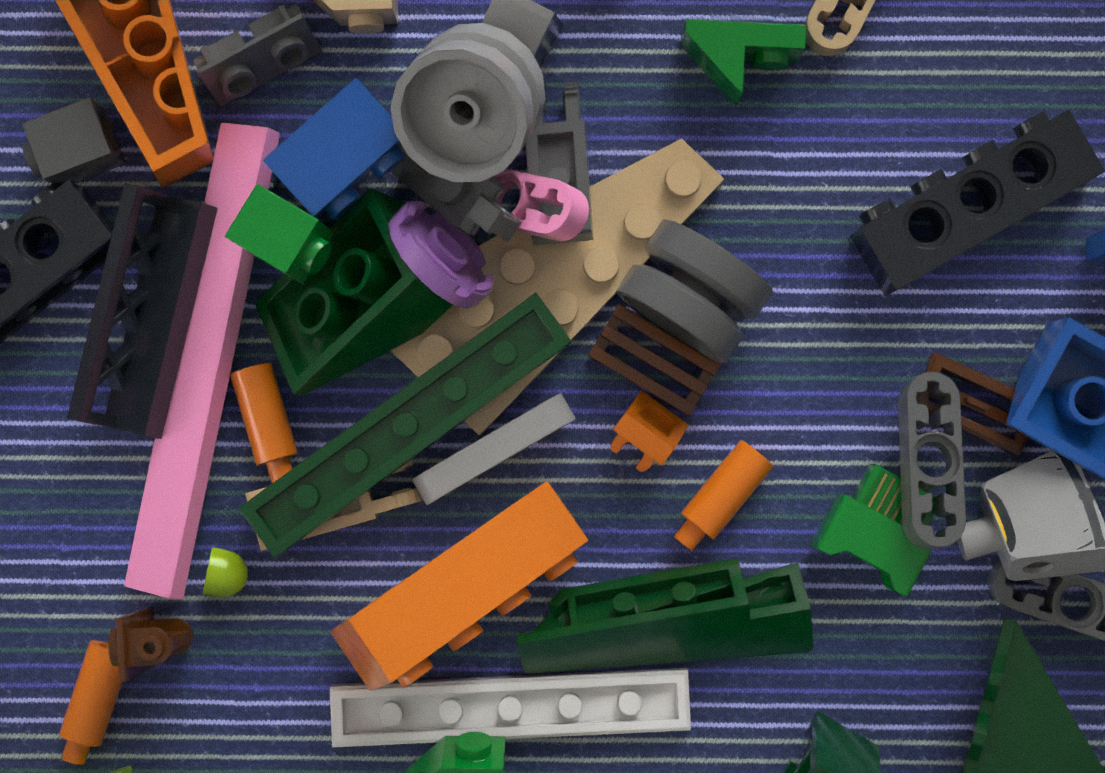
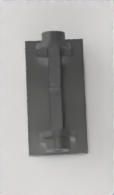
[193,4,322,107]

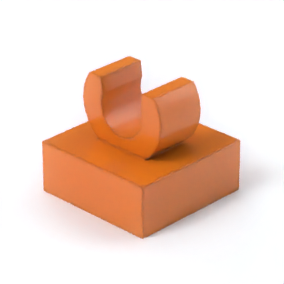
[611,390,689,472]

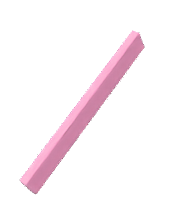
[124,123,280,599]

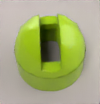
[203,547,248,597]

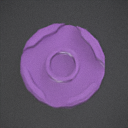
[388,201,494,309]

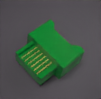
[810,464,936,597]

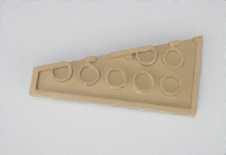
[390,138,724,436]

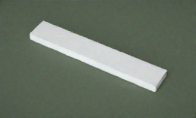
[330,668,691,747]

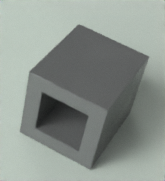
[22,97,126,184]

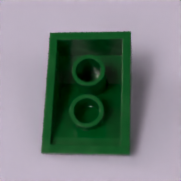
[254,188,453,396]

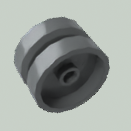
[615,219,774,364]

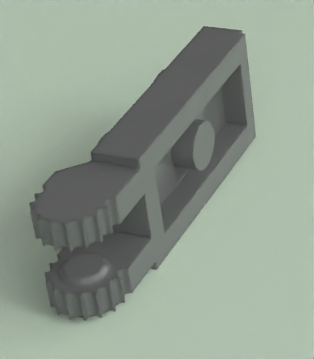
[526,82,594,246]

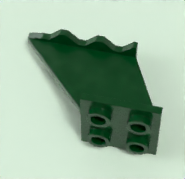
[961,617,1105,773]

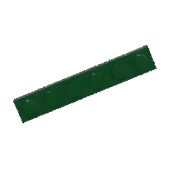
[238,292,572,558]

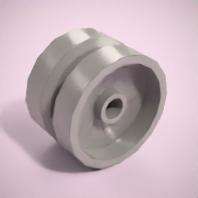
[390,23,546,183]

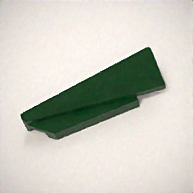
[516,558,813,674]

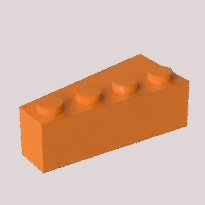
[55,0,214,189]
[329,481,589,691]

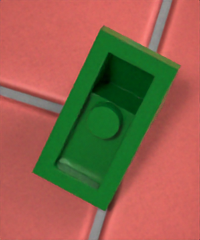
[681,19,806,105]

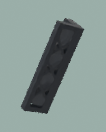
[67,183,218,439]

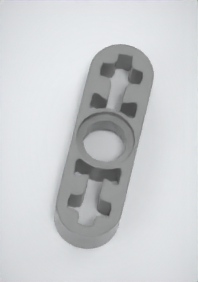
[412,393,576,506]

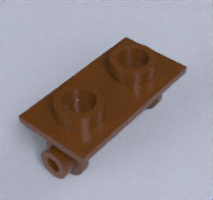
[108,607,193,682]

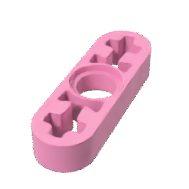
[494,169,589,241]

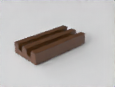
[588,304,720,417]
[916,352,1028,456]

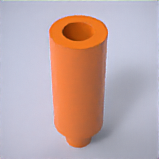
[230,363,298,483]
[674,440,774,551]
[59,640,123,765]

